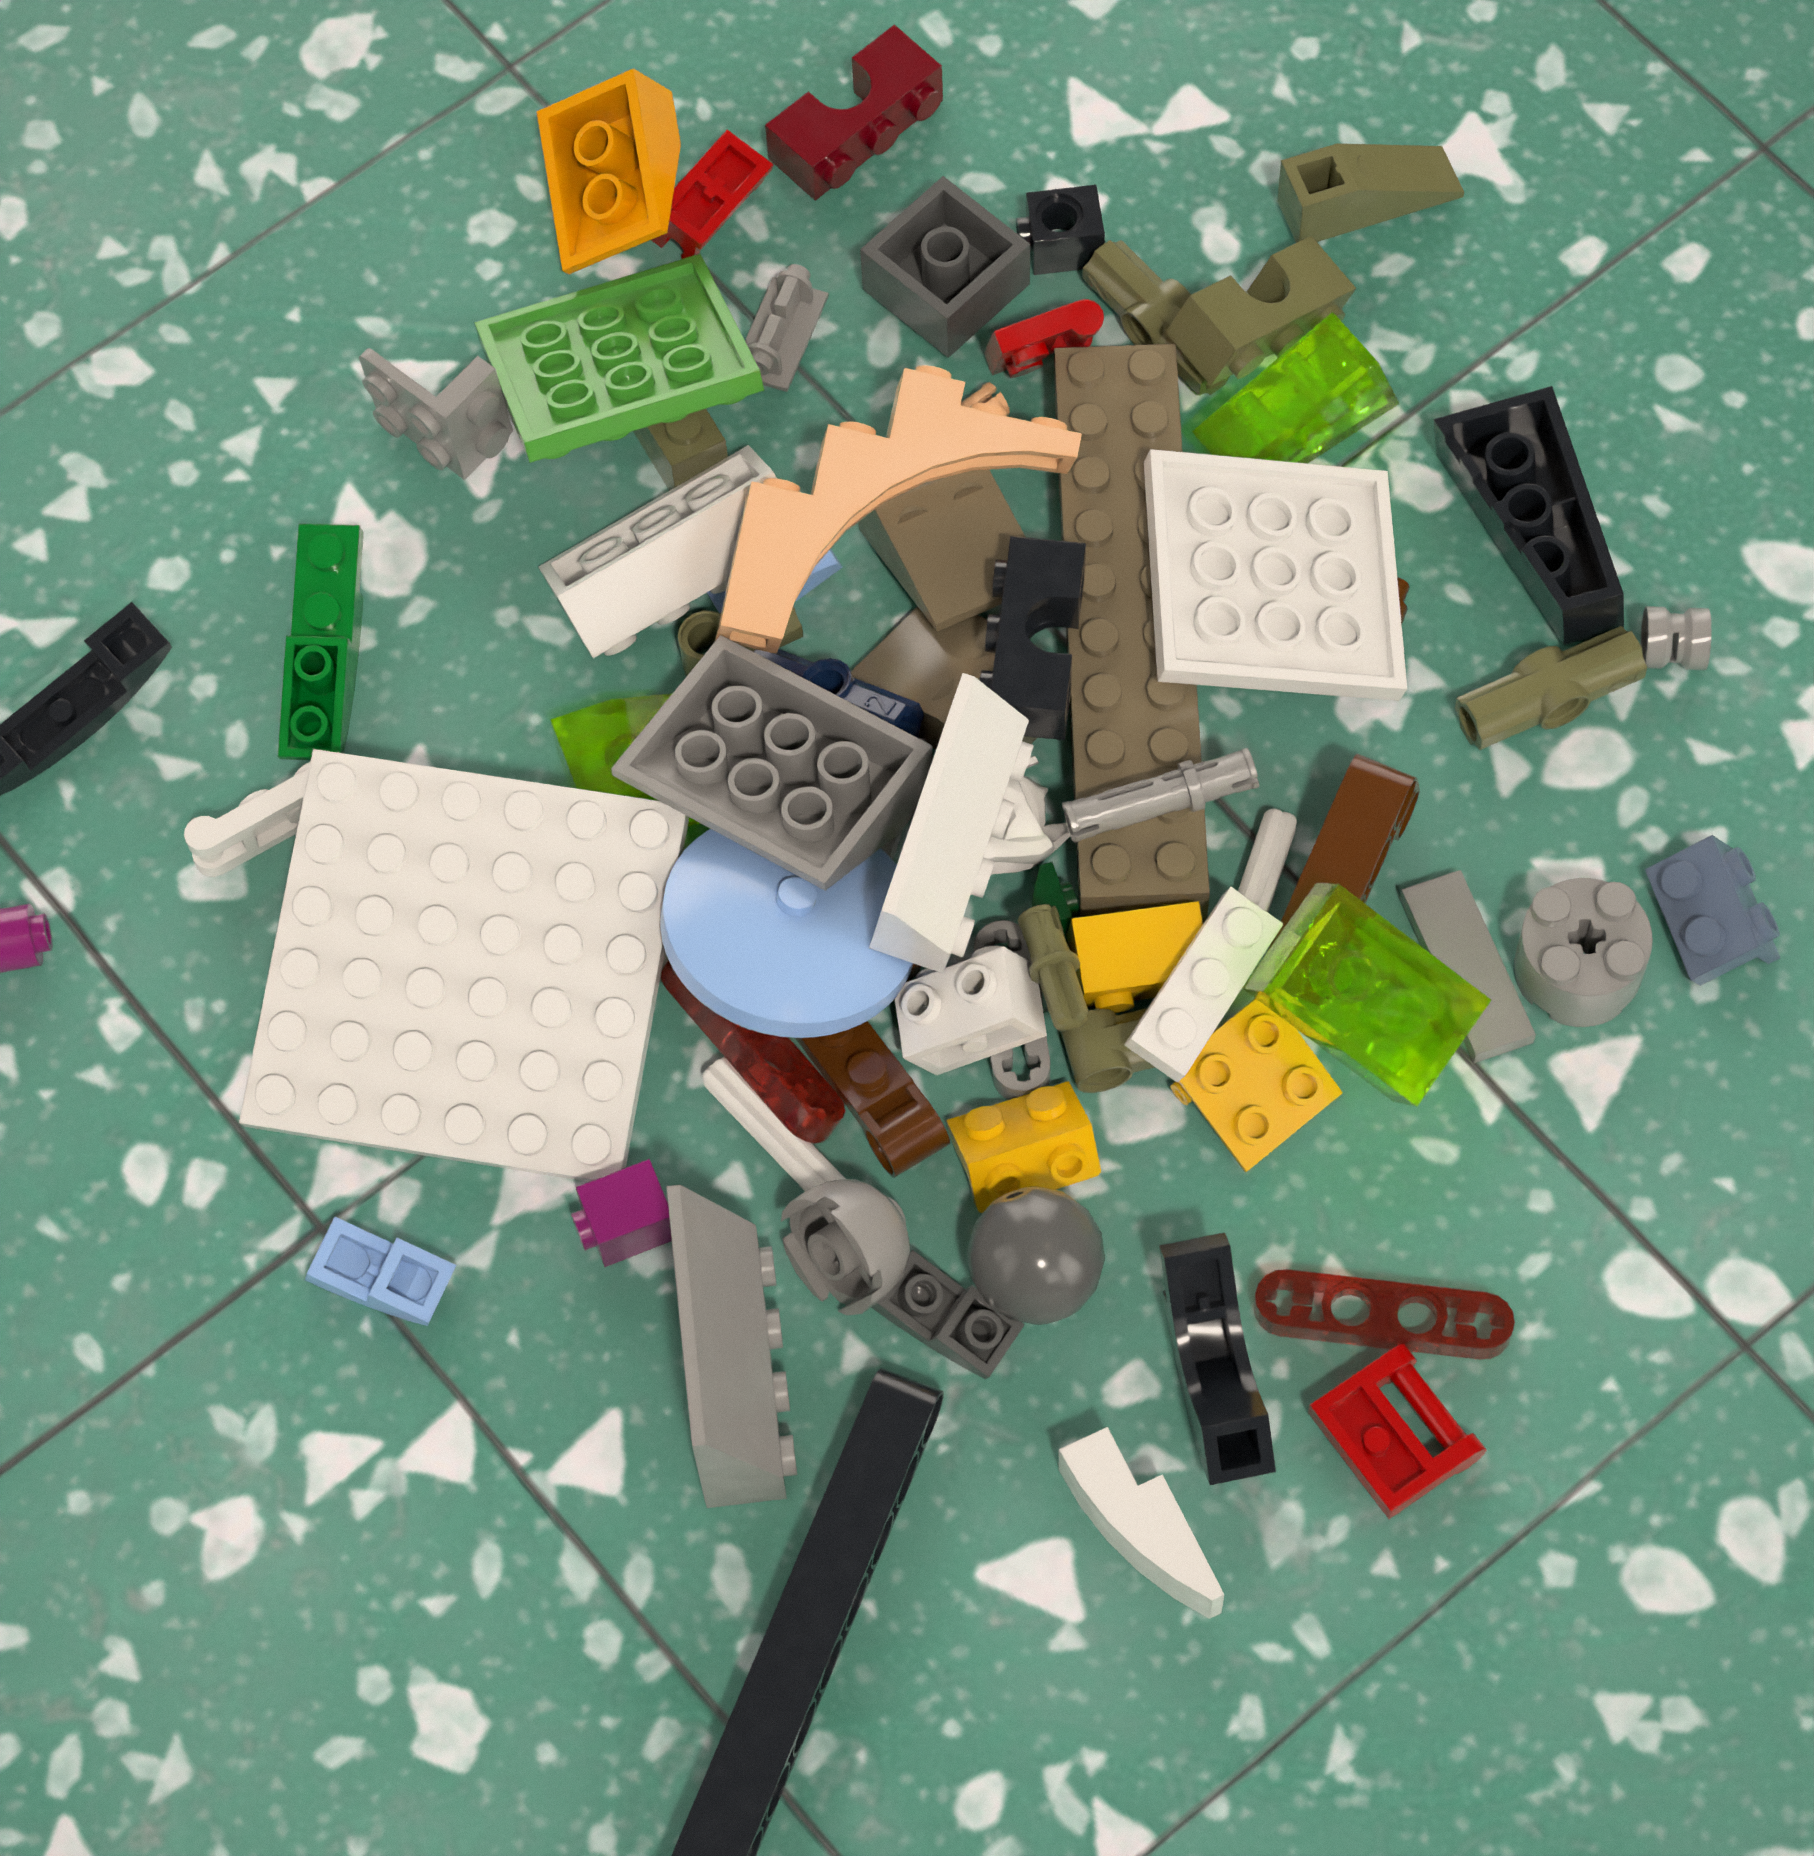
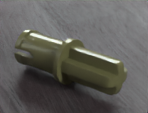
[1017,904,1088,1032]

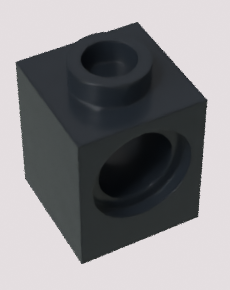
[1016,184,1105,275]

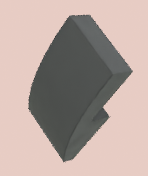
[871,1250,1025,1379]

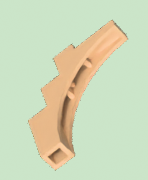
[716,365,1082,654]

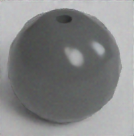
[967,1186,1105,1325]

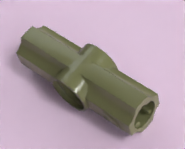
[1083,240,1230,396]
[1455,626,1647,750]

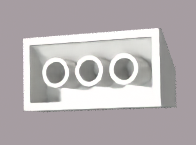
[539,445,777,658]
[869,673,1034,973]

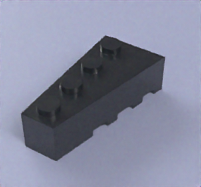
[1433,386,1624,645]

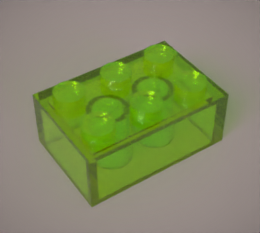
[1242,883,1491,1107]

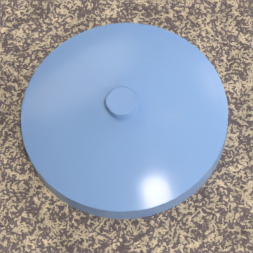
[660,829,913,1038]

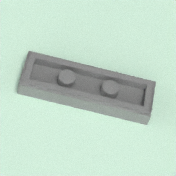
[1400,870,1536,1063]

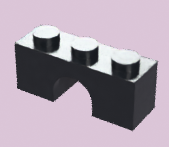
[980,536,1086,740]

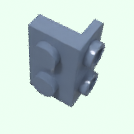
[1645,835,1780,986]

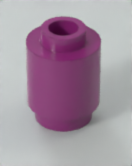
[0,903,53,973]

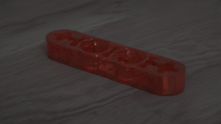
[661,959,846,1144]
[1253,1269,1515,1360]

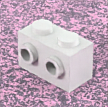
[895,946,1047,1076]

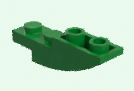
[278,524,364,760]

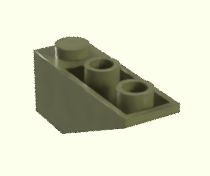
[1277,143,1464,243]

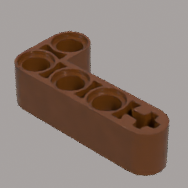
[1258,754,1420,1006]

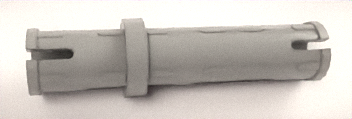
[1062,748,1259,843]

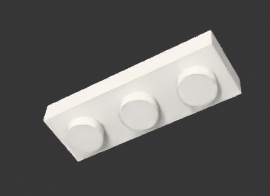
[1124,887,1283,1082]

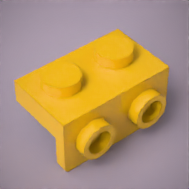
[946,1081,1101,1213]

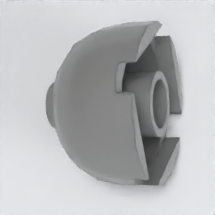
[781,1179,910,1315]

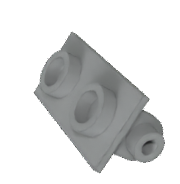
[745,264,829,392]

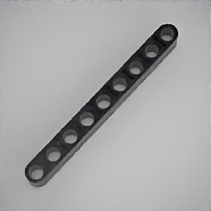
[671,1368,944,1856]

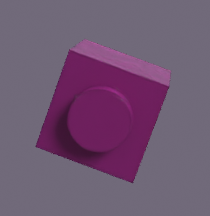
[571,1159,672,1267]

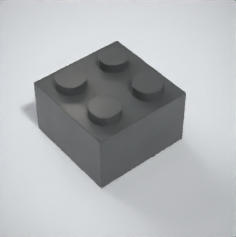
[860,176,1030,358]

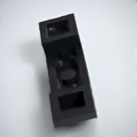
[0,602,172,796]

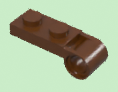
[796,1021,950,1178]

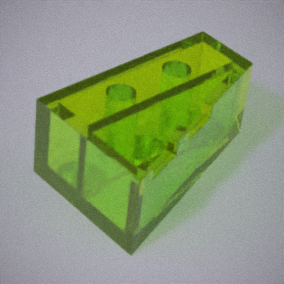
[1192,312,1400,464]

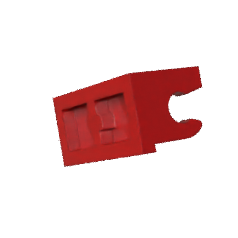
[651,129,774,259]

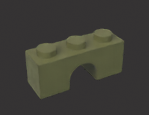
[1166,236,1356,386]

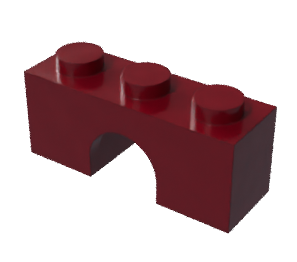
[765,24,943,201]

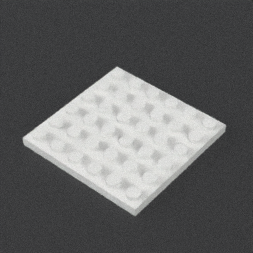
[239,749,689,1182]

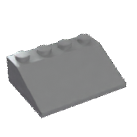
[611,635,933,891]
[666,1185,797,1508]

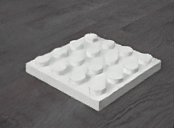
[1144,449,1407,701]

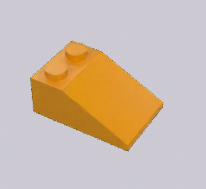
[537,68,681,274]

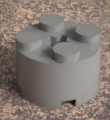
[1514,878,1653,1027]

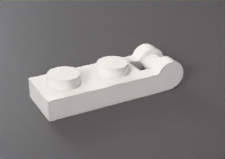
[184,752,339,877]

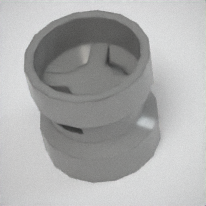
[1640,606,1711,670]

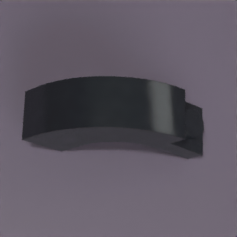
[1159,1232,1276,1485]

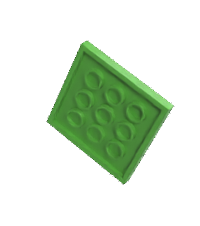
[474,254,765,463]

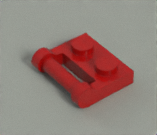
[984,299,1104,378]
[1308,1344,1487,1519]

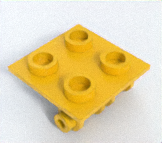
[1170,989,1343,1172]

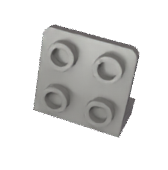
[359,348,513,480]

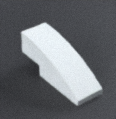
[1058,1427,1224,1619]

